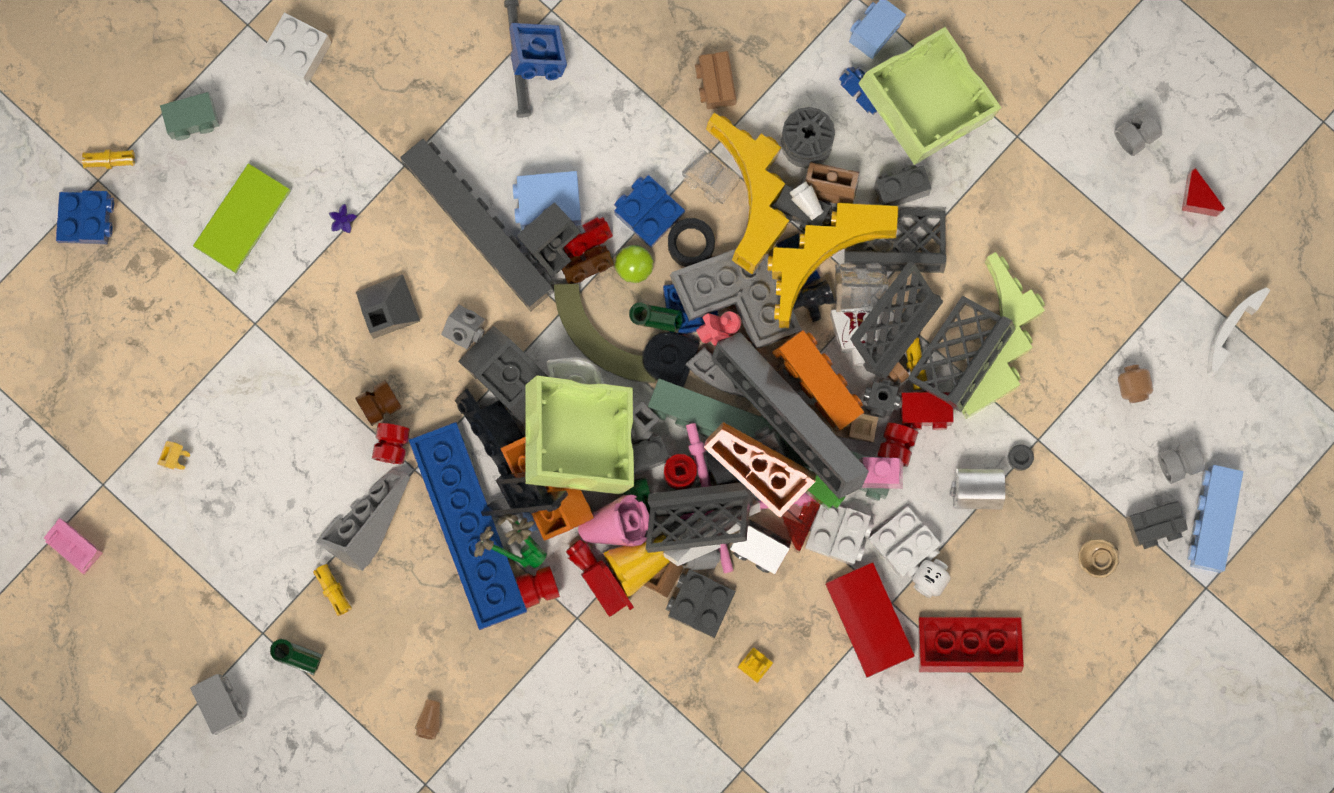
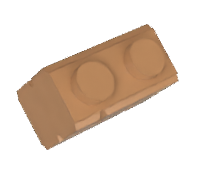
[695,51,736,110]
[805,162,859,204]

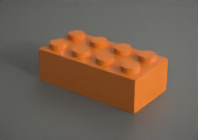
[501,437,594,541]

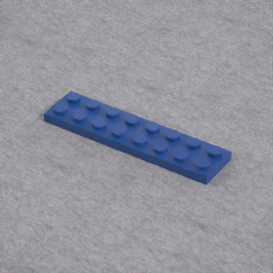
[409,422,527,630]

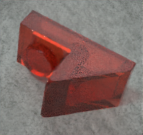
[781,501,820,553]

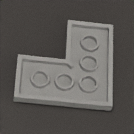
[670,249,802,349]

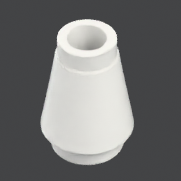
[790,181,824,220]

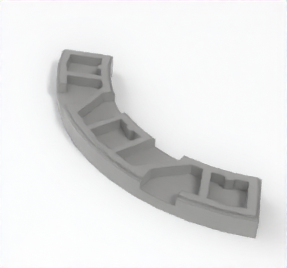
[686,347,802,397]

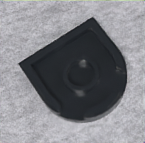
[642,332,700,388]

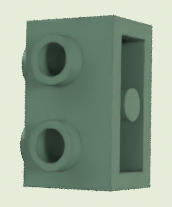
[160,92,220,141]

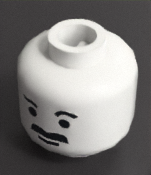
[912,559,951,598]

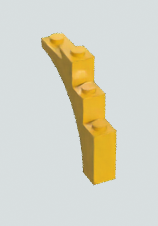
[706,113,789,274]
[767,203,898,328]

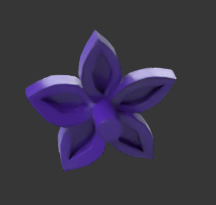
[329,204,357,233]

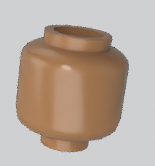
[1118,365,1153,403]

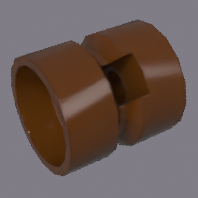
[355,380,402,426]

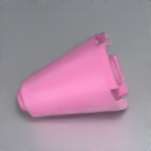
[578,495,649,546]

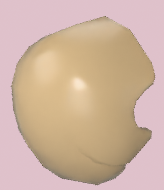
[1078,539,1119,578]

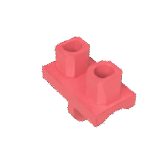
[696,312,741,346]

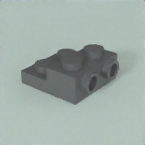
[666,569,736,638]

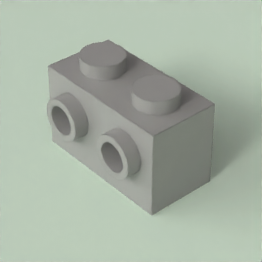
[190,674,245,735]

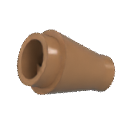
[414,700,441,740]

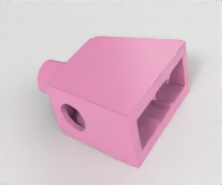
[859,457,903,489]

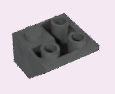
[356,275,420,339]

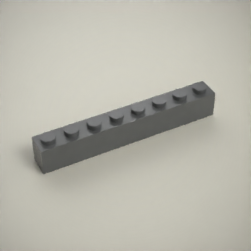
[400,139,554,312]
[711,333,869,499]

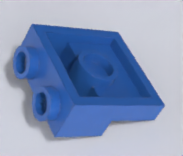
[509,23,567,81]
[614,175,685,248]
[56,190,114,244]

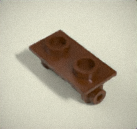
[562,245,614,284]

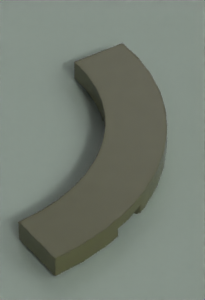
[554,284,656,383]

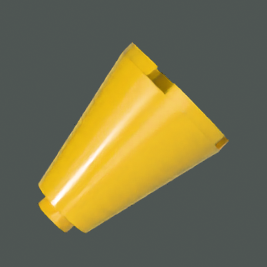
[603,535,671,597]

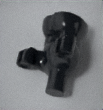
[793,280,835,322]

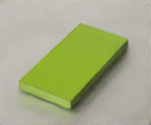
[193,163,291,274]

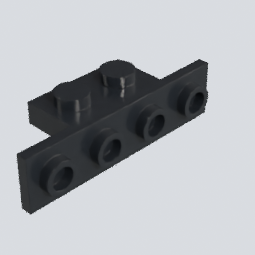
[455,388,524,475]
[481,472,568,517]

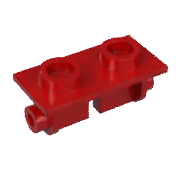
[563,217,613,258]

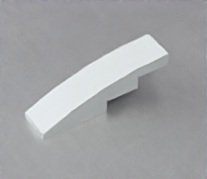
[663,499,761,566]

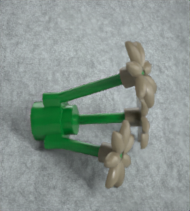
[474,514,547,568]

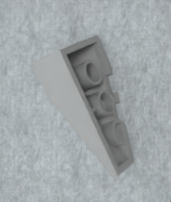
[316,469,410,571]

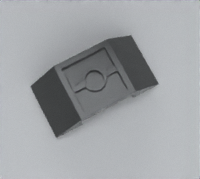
[458,326,548,428]

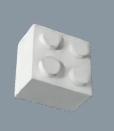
[260,12,331,86]

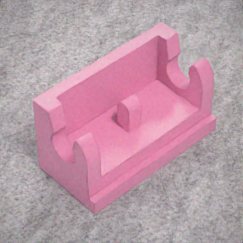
[44,518,103,575]

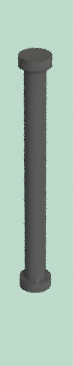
[504,0,531,118]

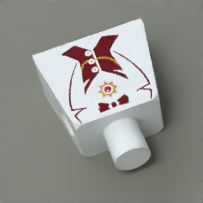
[830,306,879,366]

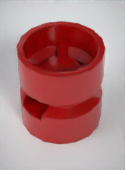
[371,423,410,465]
[877,423,919,467]
[664,454,697,490]
[516,566,560,609]

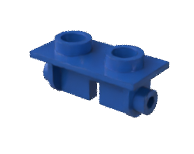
[839,67,877,115]

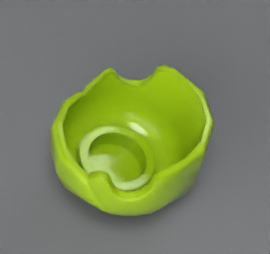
[614,245,654,283]

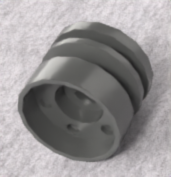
[781,107,835,169]

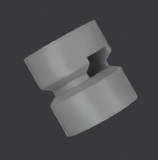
[1114,110,1162,156]
[1158,440,1205,484]

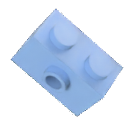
[849,0,906,60]

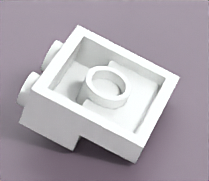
[805,505,874,566]
[868,506,942,578]

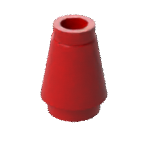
[565,539,598,572]

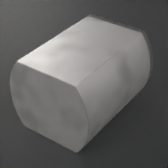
[950,469,1005,510]

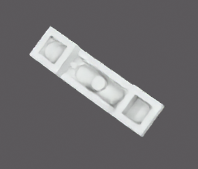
[1207,288,1270,377]

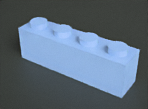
[1187,465,1244,573]

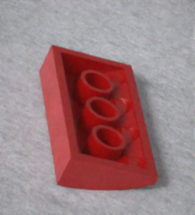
[825,562,915,678]
[918,617,1024,673]

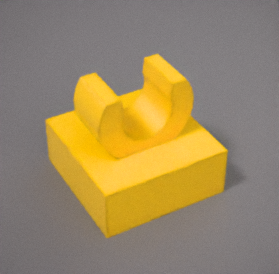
[157,441,190,470]
[737,647,773,684]

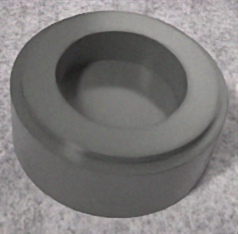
[1008,445,1034,471]

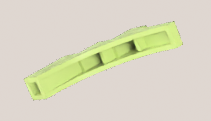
[961,252,1045,419]

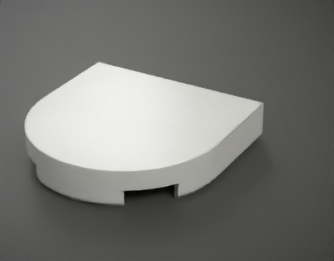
[547,357,602,384]

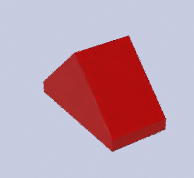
[1182,168,1225,217]

